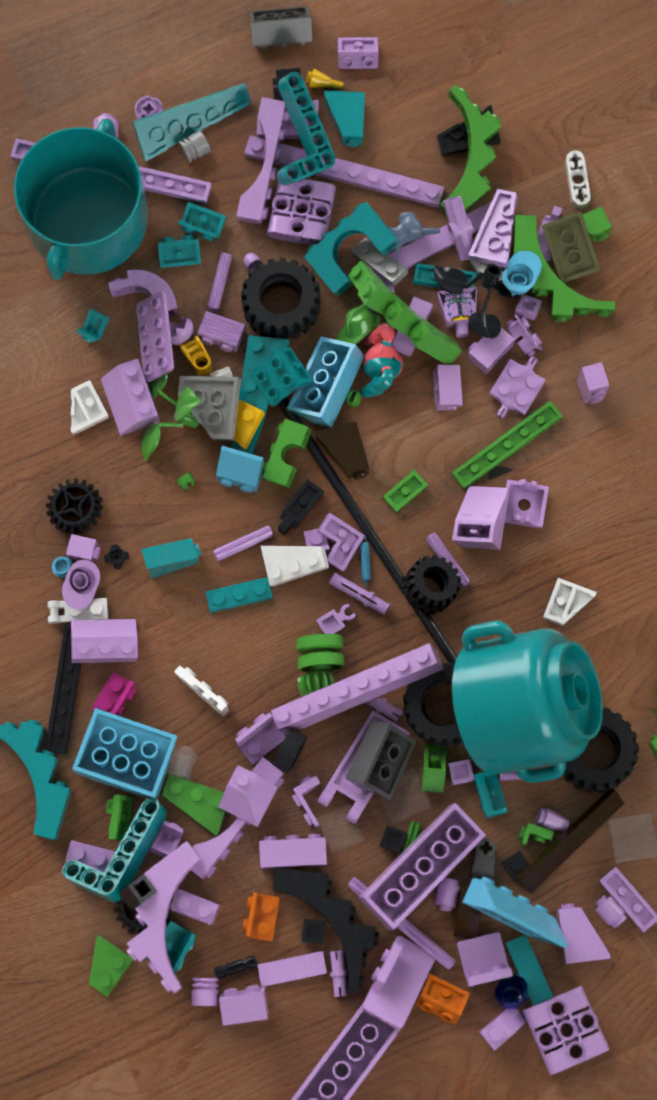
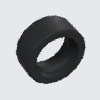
[273,729,307,773]

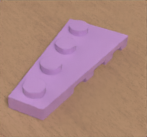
[468,189,517,268]

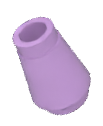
[535,807,569,832]

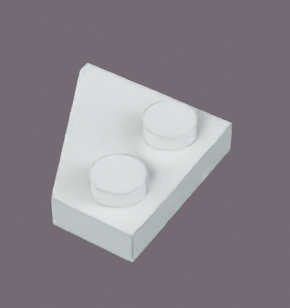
[71,380,109,435]
[543,578,597,626]

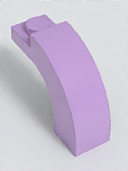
[108,270,179,317]

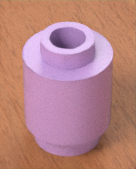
[435,878,460,912]
[594,895,627,929]

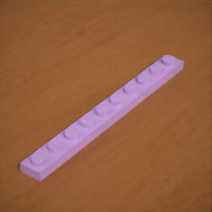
[244,135,444,208]
[10,138,212,204]

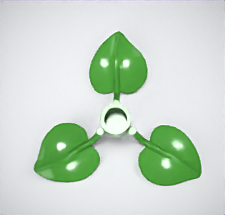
[141,374,201,461]

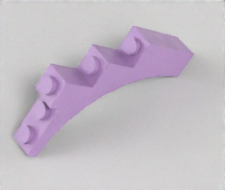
[126,841,201,993]

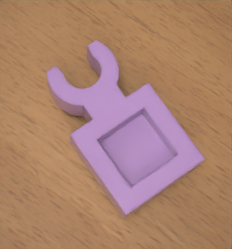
[316,604,356,634]

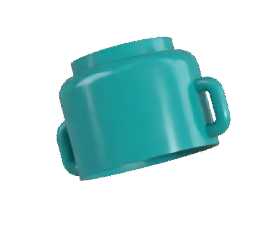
[14,118,148,280]
[452,621,603,783]

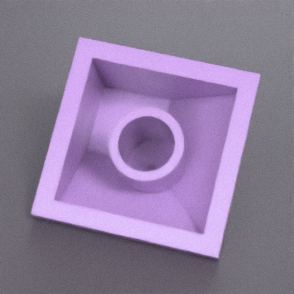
[218,765,278,827]

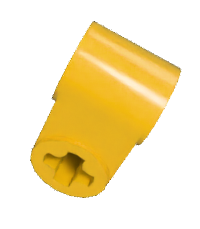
[179,335,212,376]

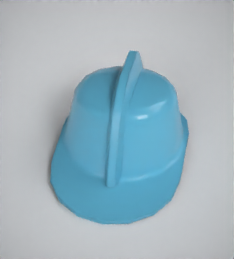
[502,250,542,296]

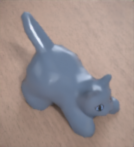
[390,212,441,255]

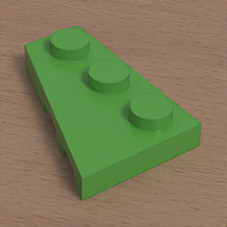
[162,774,226,837]

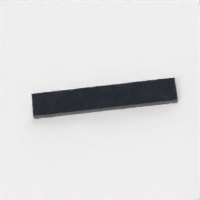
[45,624,81,755]

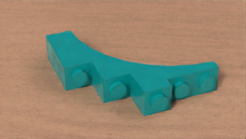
[0,719,72,841]

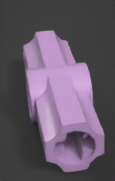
[443,196,474,261]

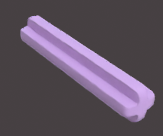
[208,253,232,311]
[213,526,273,561]
[426,532,470,588]

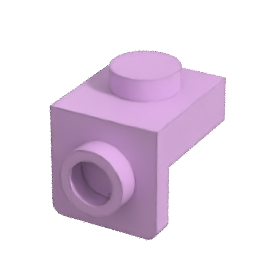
[150,821,184,858]

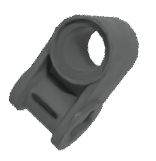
[471,838,496,880]

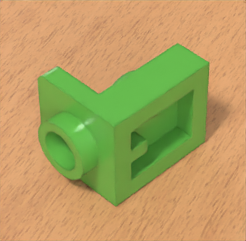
[518,823,554,846]

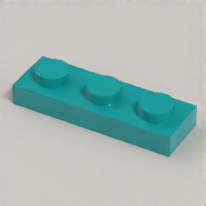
[205,577,273,613]

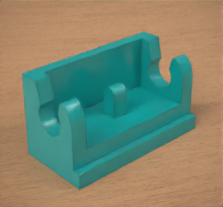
[474,772,508,819]

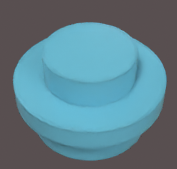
[52,557,73,578]

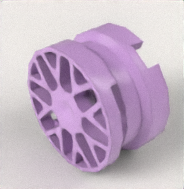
[135,96,163,120]

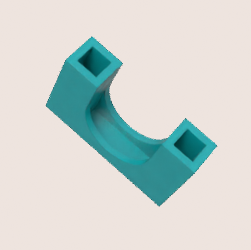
[304,202,401,296]

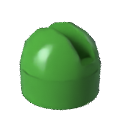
[345,389,362,407]
[176,472,195,490]

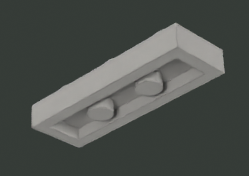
[351,238,408,287]

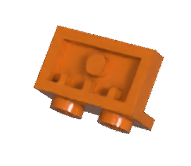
[242,892,280,942]
[416,974,470,1024]

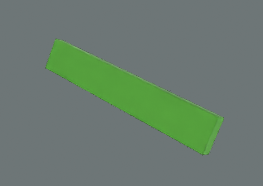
[451,400,563,490]

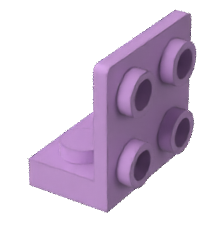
[235,713,286,765]
[457,932,513,987]

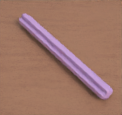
[348,877,456,970]

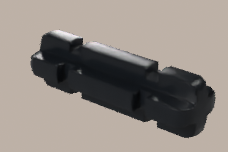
[214,955,258,979]

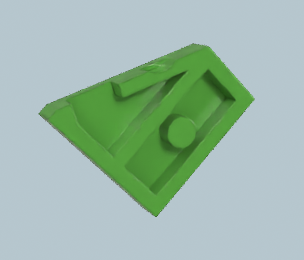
[89,935,133,997]

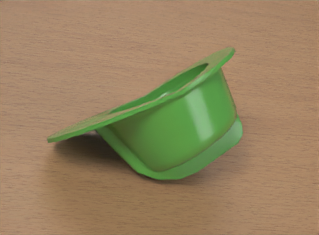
[337,304,381,344]

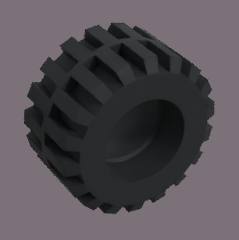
[403,555,461,614]

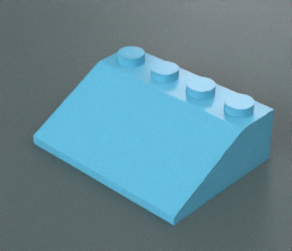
[72,708,178,800]
[463,877,568,948]

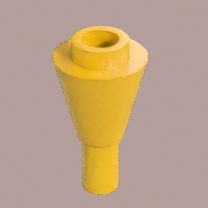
[305,68,343,90]

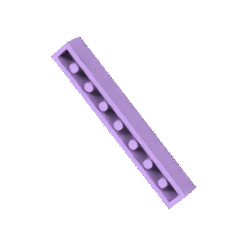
[271,643,444,735]

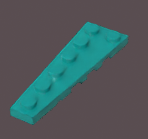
[132,83,251,161]
[231,335,290,455]

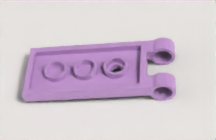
[317,711,410,825]

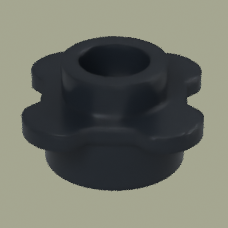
[104,545,129,570]

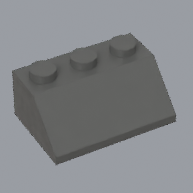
[249,6,313,49]
[346,719,416,801]

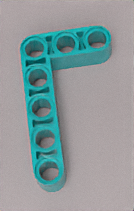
[277,72,336,186]
[63,798,167,902]

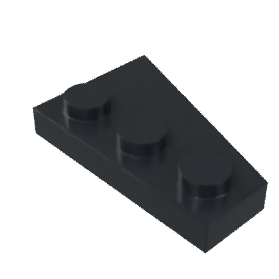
[437,105,501,157]

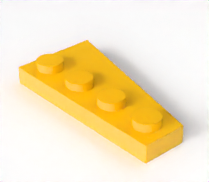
[234,399,265,450]

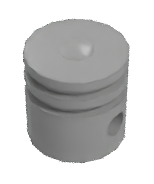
[178,131,211,163]

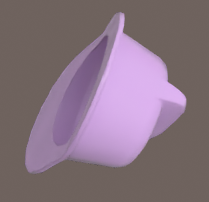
[62,559,100,610]

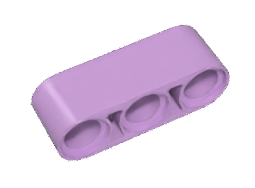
[392,296,434,357]

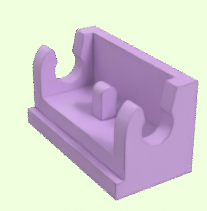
[433,365,463,411]

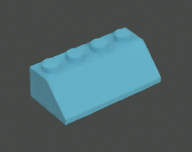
[287,336,365,428]

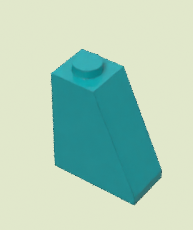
[324,91,365,147]
[141,538,202,579]

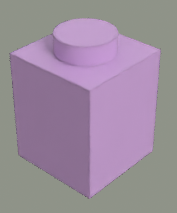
[66,534,101,563]

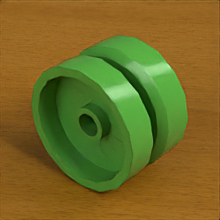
[296,634,345,673]

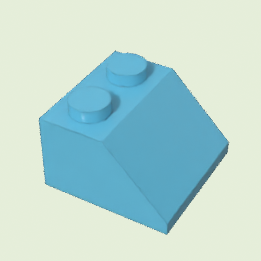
[216,446,264,493]

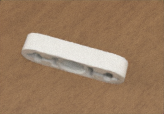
[565,150,591,209]

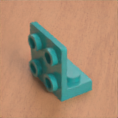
[250,347,313,406]

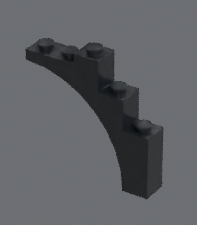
[273,867,379,994]

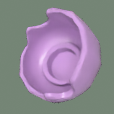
[169,317,194,346]

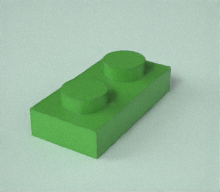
[382,470,428,514]

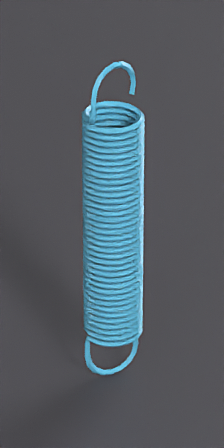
[360,536,371,588]

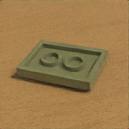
[542,211,601,283]

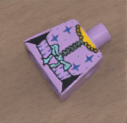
[437,287,477,338]

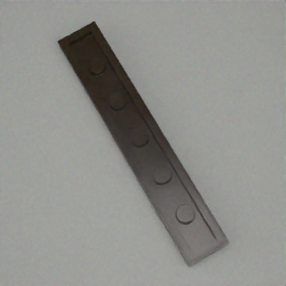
[517,788,625,894]

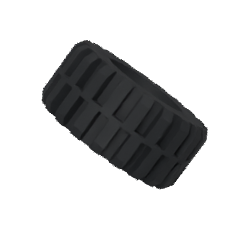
[241,258,320,339]
[403,662,463,747]
[563,707,639,793]

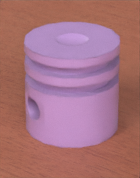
[191,978,219,1006]

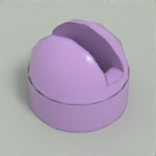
[243,253,261,271]

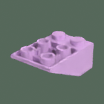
[452,486,510,550]

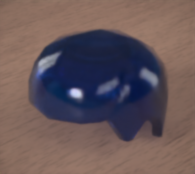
[494,973,528,1009]

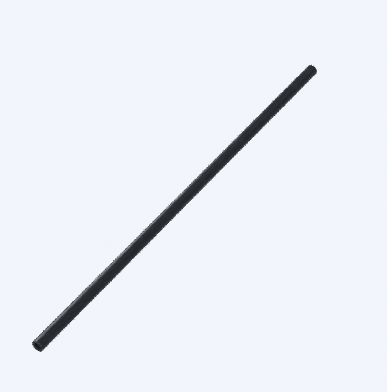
[243,347,457,664]

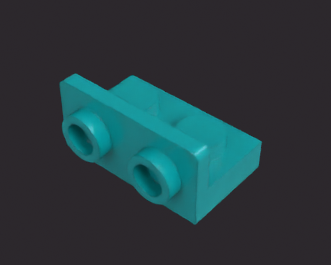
[157,234,201,268]

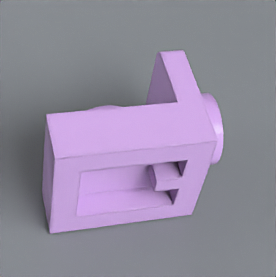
[304,529,330,554]

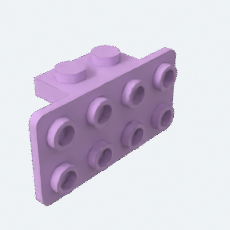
[136,291,174,382]
[362,936,435,1029]

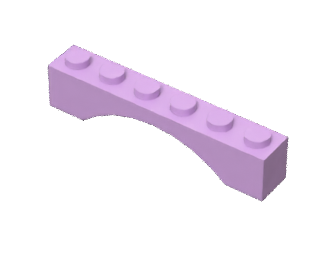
[236,97,289,225]
[191,757,284,880]

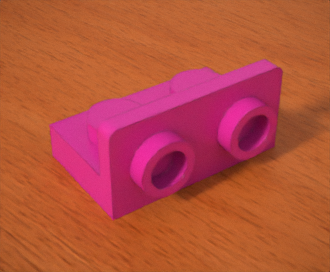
[91,672,137,717]

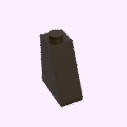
[316,421,369,480]

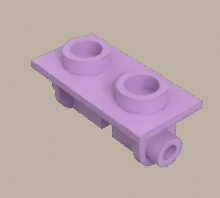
[507,314,544,357]

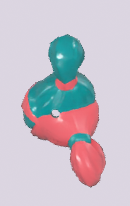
[360,322,403,398]

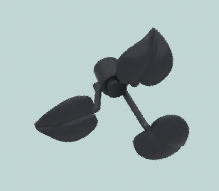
[434,264,519,339]

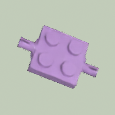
[488,356,545,419]

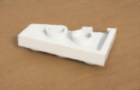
[261,546,329,587]
[174,666,229,717]

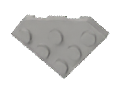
[178,376,241,441]

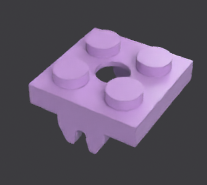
[505,479,549,529]

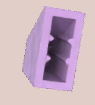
[556,903,611,964]

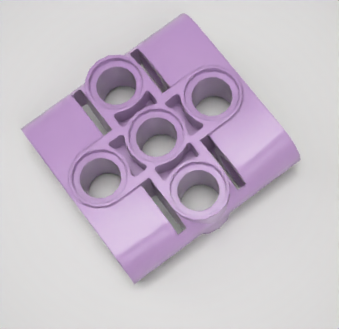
[267,176,336,245]
[523,986,610,1075]

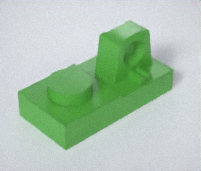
[106,795,133,841]

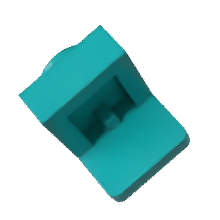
[77,309,110,343]

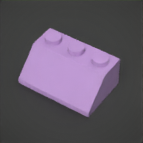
[101,359,160,436]
[71,619,138,663]

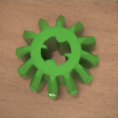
[298,670,335,697]

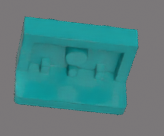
[178,202,227,241]
[146,920,196,973]

